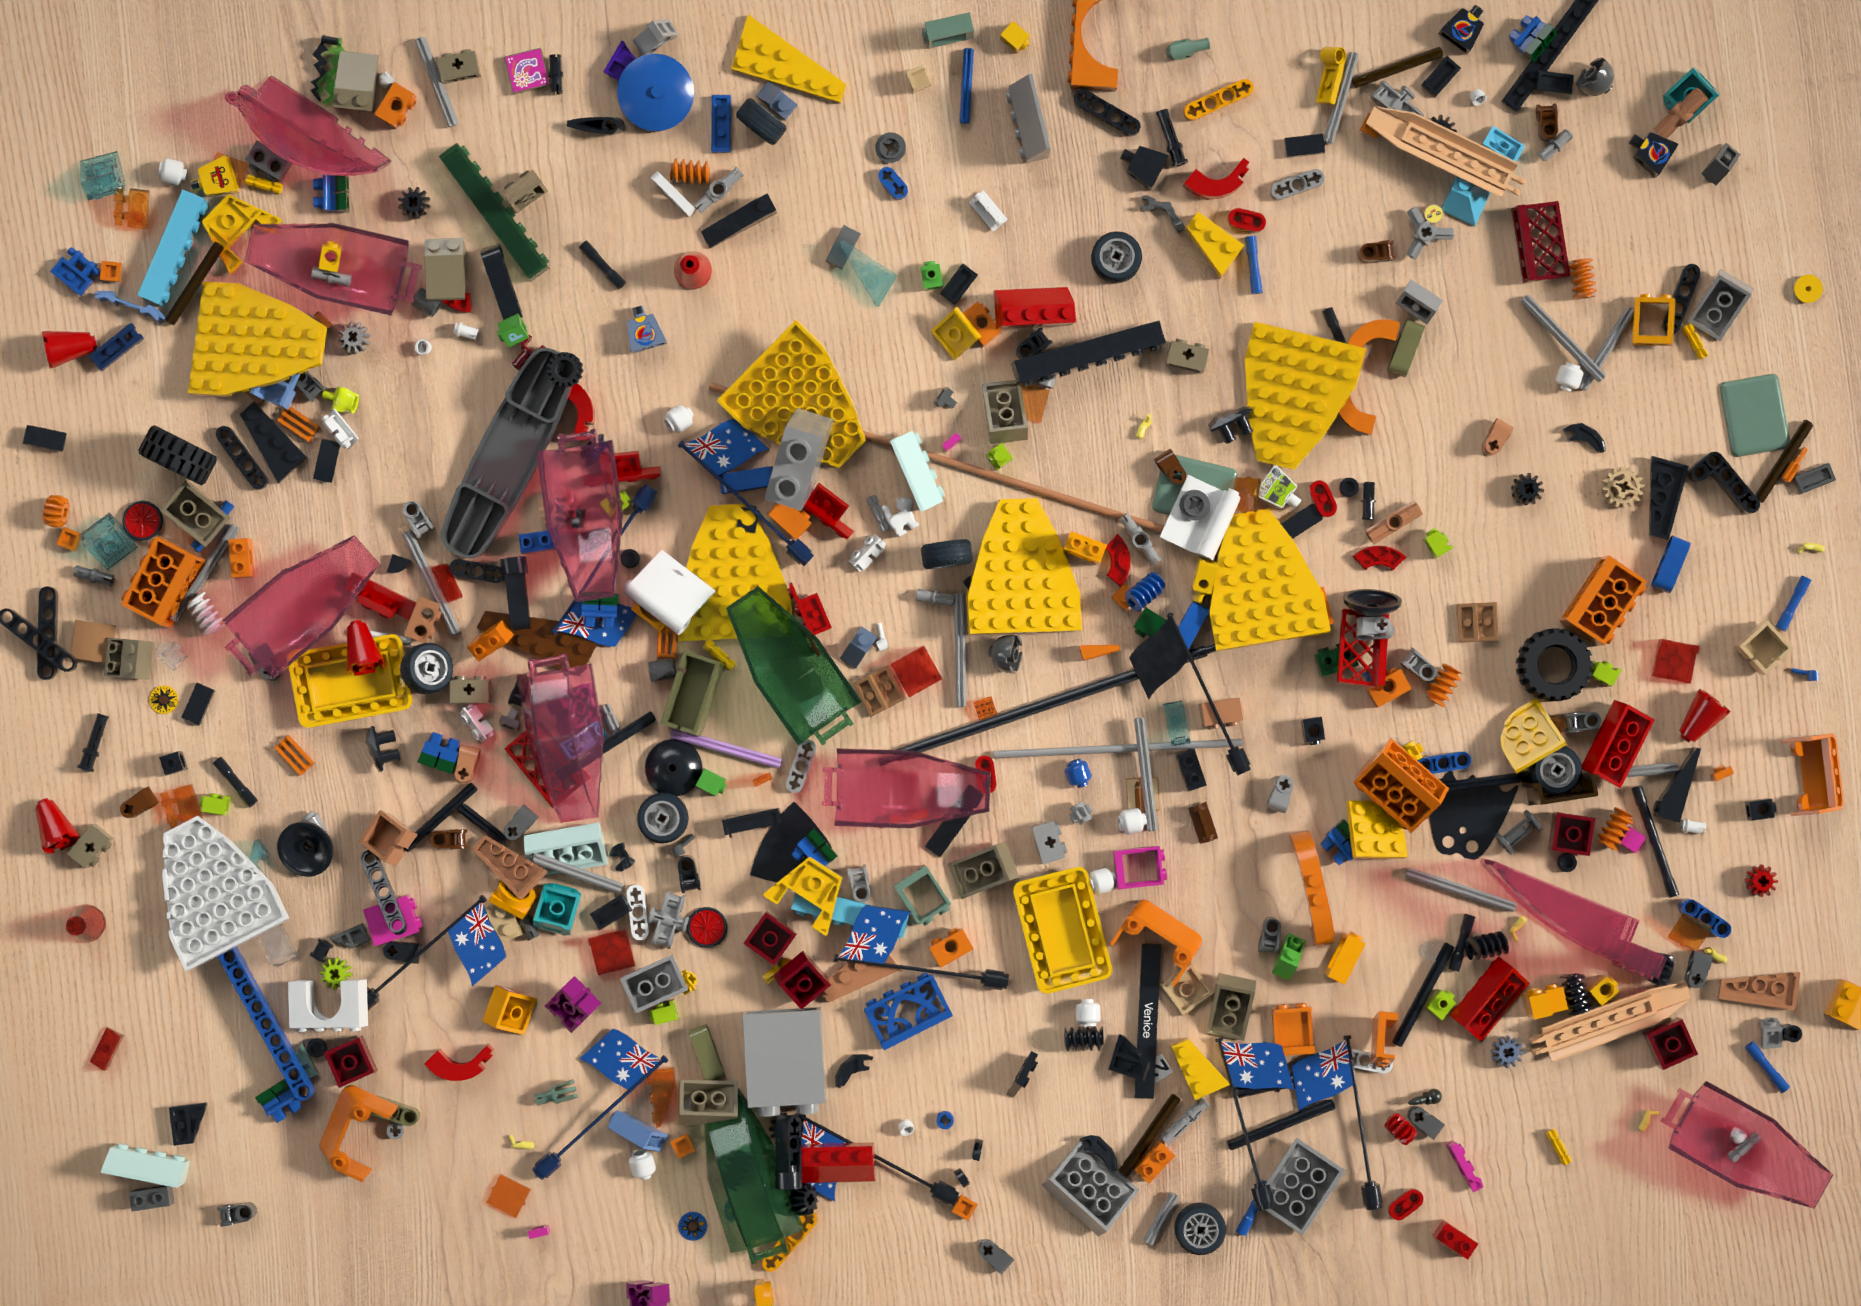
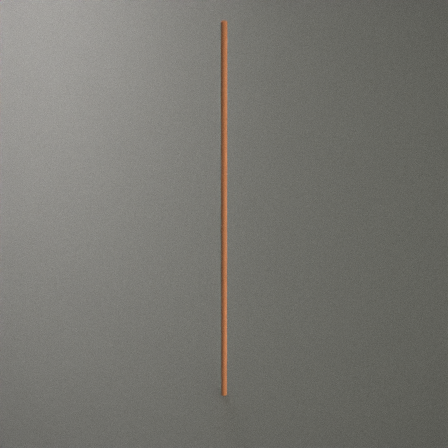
[709,383,1222,551]

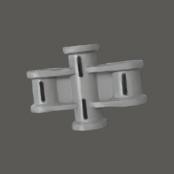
[1369,81,1424,117]
[648,891,690,949]

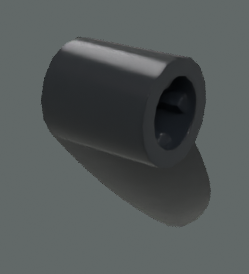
[567,117,625,134]

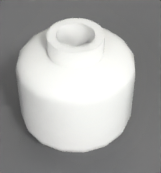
[158,158,187,185]
[1555,362,1584,392]
[664,405,694,433]
[1117,808,1147,835]
[1089,868,1117,895]
[1076,999,1101,1027]
[628,1150,656,1180]

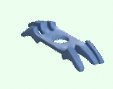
[94,291,165,323]

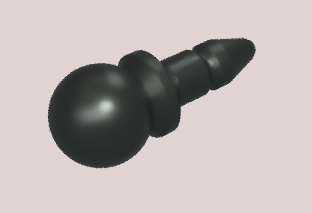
[1408,1089,1442,1105]

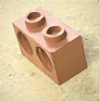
[404,596,442,643]

